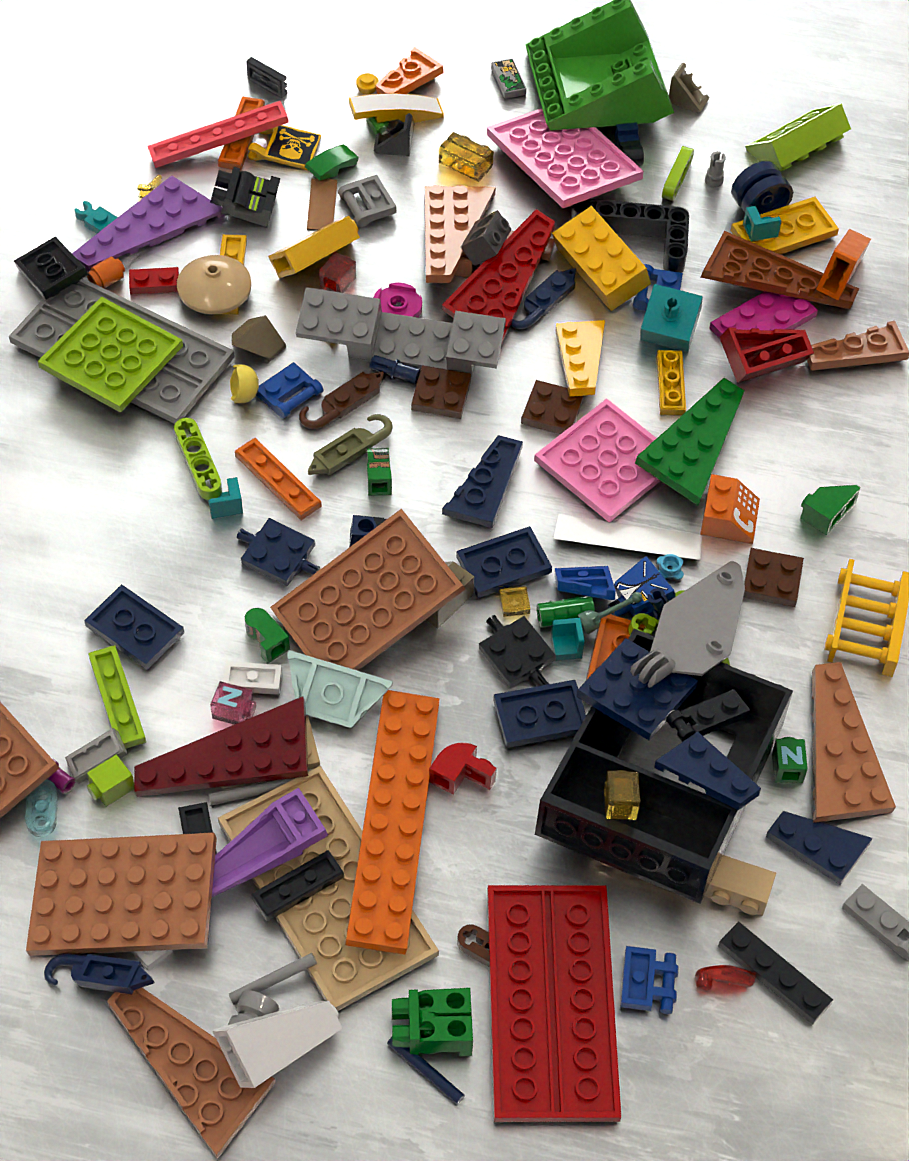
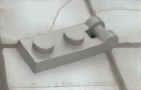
[842,884,909,960]

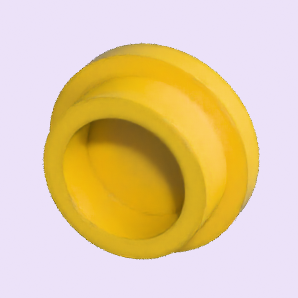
[356,73,379,95]

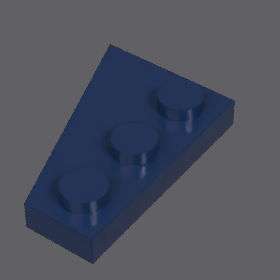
[654,732,761,810]
[766,811,873,885]

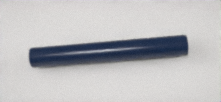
[387,1037,465,1105]

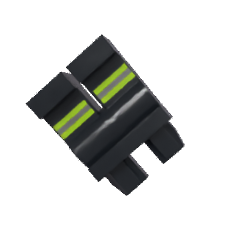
[210,167,281,227]

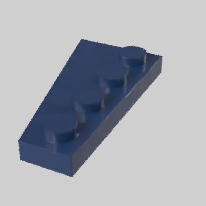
[442,435,523,528]

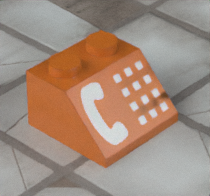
[700,474,760,544]

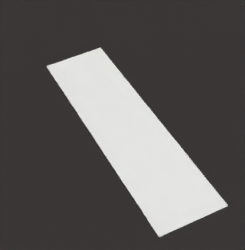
[554,514,702,560]

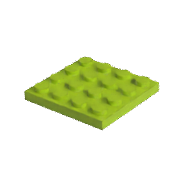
[38,297,183,413]

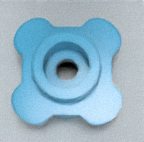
[656,554,684,580]

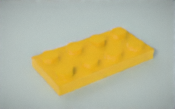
[730,196,839,255]

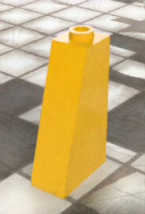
[268,216,360,278]

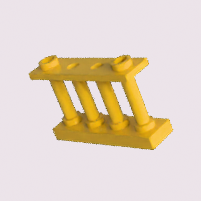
[824,559,909,677]

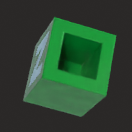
[772,737,808,783]

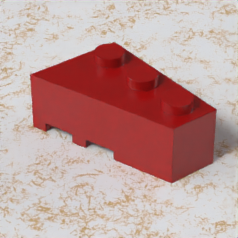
[719,327,814,383]

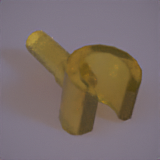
[137,174,162,198]

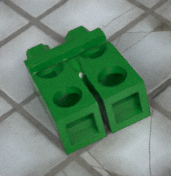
[392,988,473,1056]

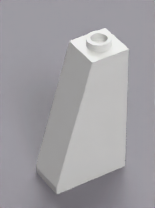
[213,1001,343,1088]

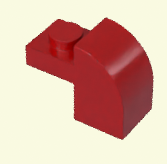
[429,743,497,795]

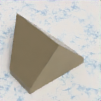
[669,62,710,113]
[232,315,286,362]

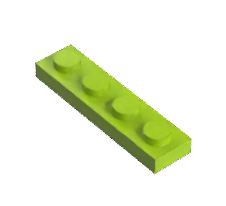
[88,645,146,749]

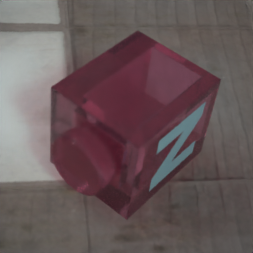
[210,681,256,725]

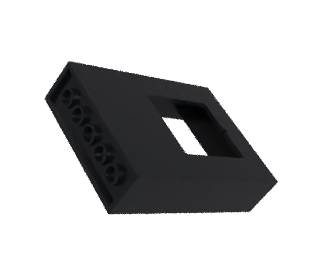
[534,629,793,904]

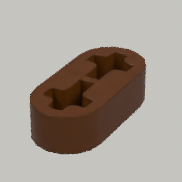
[457,924,489,967]

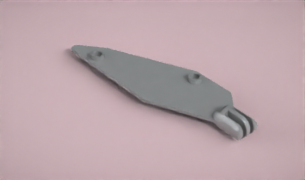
[630,561,745,688]

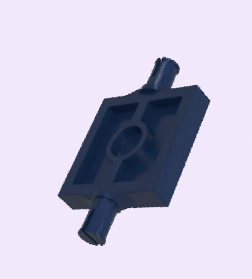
[237,518,320,586]

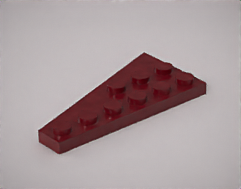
[134,696,309,797]

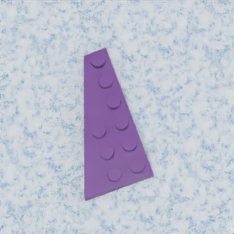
[72,175,225,272]

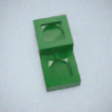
[305,144,359,180]

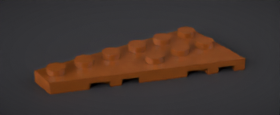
[700,231,859,309]

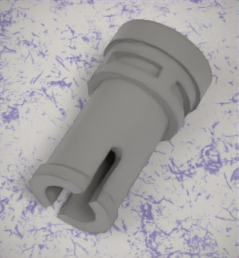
[705,151,726,187]

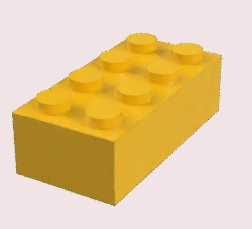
[552,206,651,311]

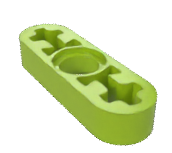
[662,146,694,201]

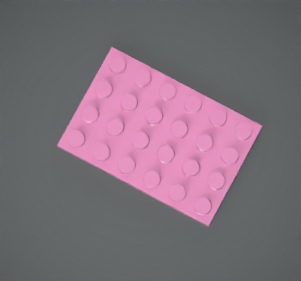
[487,108,644,208]

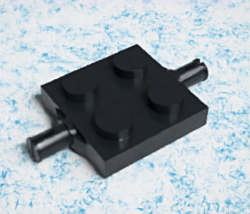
[479,615,556,688]

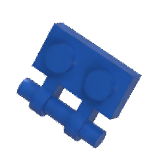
[620,946,679,1014]

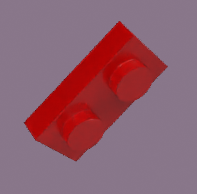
[129,267,179,295]

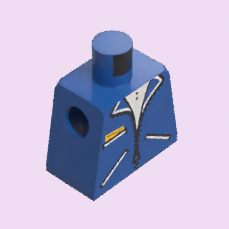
[607,556,676,617]

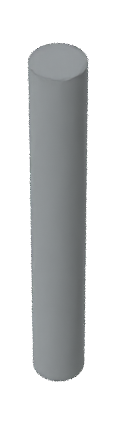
[209,778,295,805]
[229,953,317,1005]

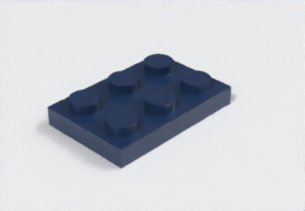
[456,526,552,598]
[84,584,184,670]
[493,680,586,748]

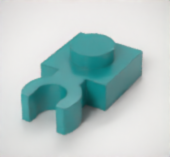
[74,201,118,234]

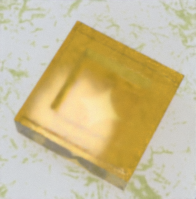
[499,586,531,617]

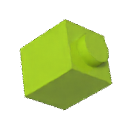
[87,754,134,807]

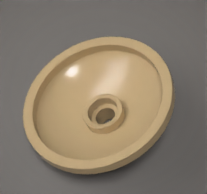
[177,255,252,314]

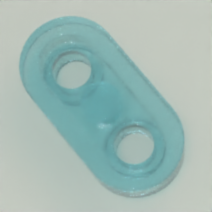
[25,780,58,837]

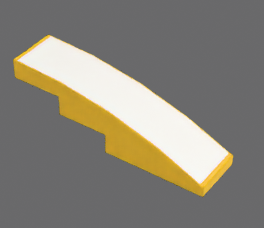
[349,93,444,123]

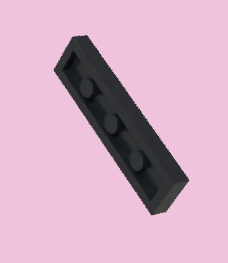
[718,921,834,1025]

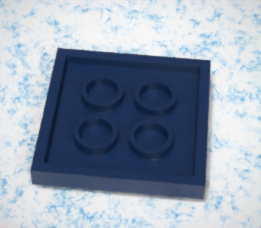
[577,638,698,741]

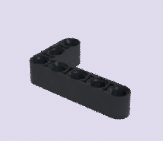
[570,199,689,273]

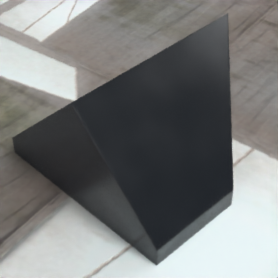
[373,113,415,156]

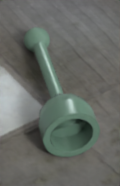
[578,592,642,634]

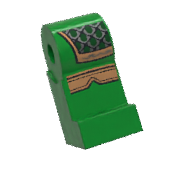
[367,448,392,496]
[245,608,290,664]

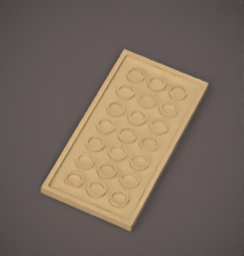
[218,766,439,1011]

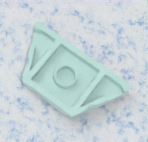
[287,650,393,729]

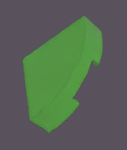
[366,117,389,135]

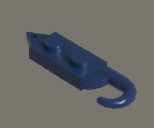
[510,268,576,329]
[44,953,155,995]

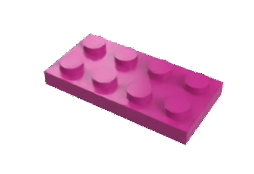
[709,291,818,339]

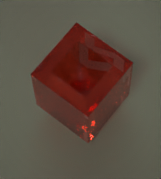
[319,252,356,293]

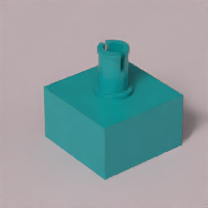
[640,284,703,352]

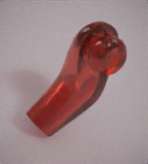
[695,965,755,990]

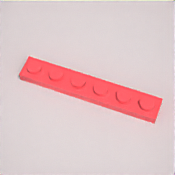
[147,100,289,168]

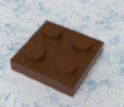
[411,365,472,419]
[521,380,584,434]
[743,548,804,607]

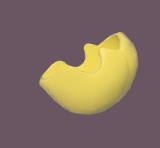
[230,364,259,404]

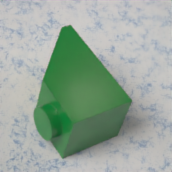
[800,485,861,535]

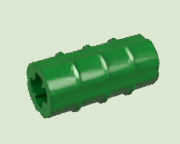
[536,596,595,628]

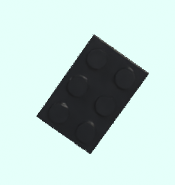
[14,236,89,300]

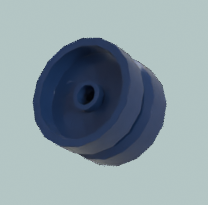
[731,161,794,215]

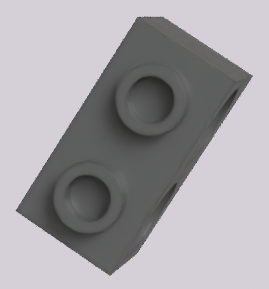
[461,210,511,266]

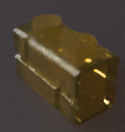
[438,132,494,182]

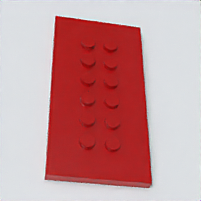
[487,885,621,1122]

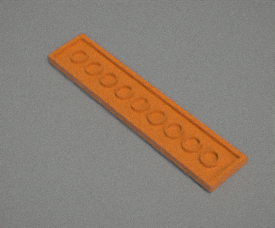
[345,690,440,955]

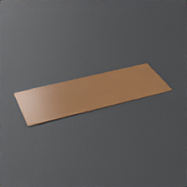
[307,179,337,230]

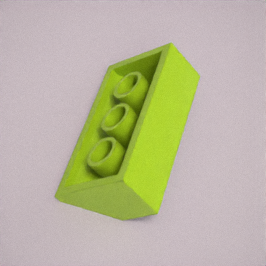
[745,103,851,171]

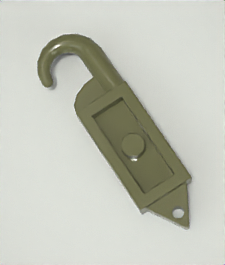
[308,414,393,476]

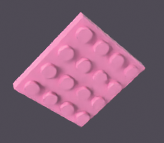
[534,398,660,523]

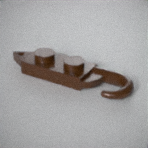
[299,371,384,429]

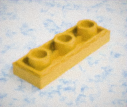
[656,350,686,415]

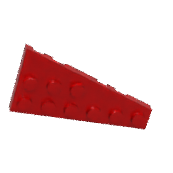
[442,209,555,345]

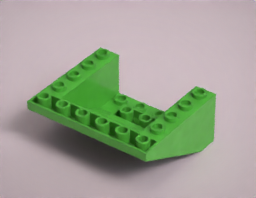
[525,0,674,130]

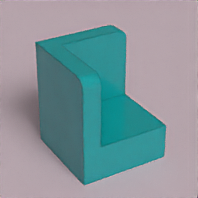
[743,206,782,242]
[208,477,243,519]
[551,618,585,661]

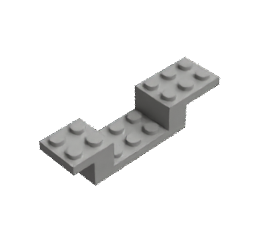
[296,287,506,377]

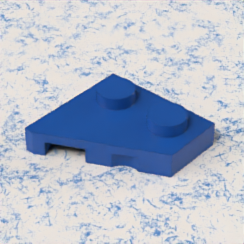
[554,566,616,600]

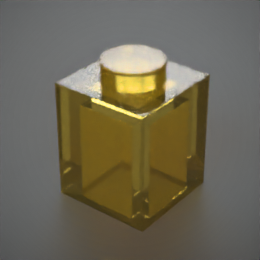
[604,770,640,820]

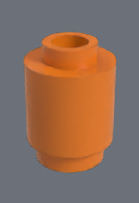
[87,256,125,289]

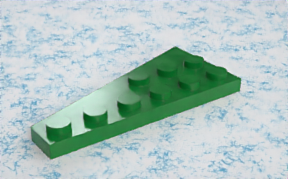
[635,378,745,506]

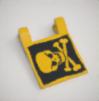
[248,125,321,170]

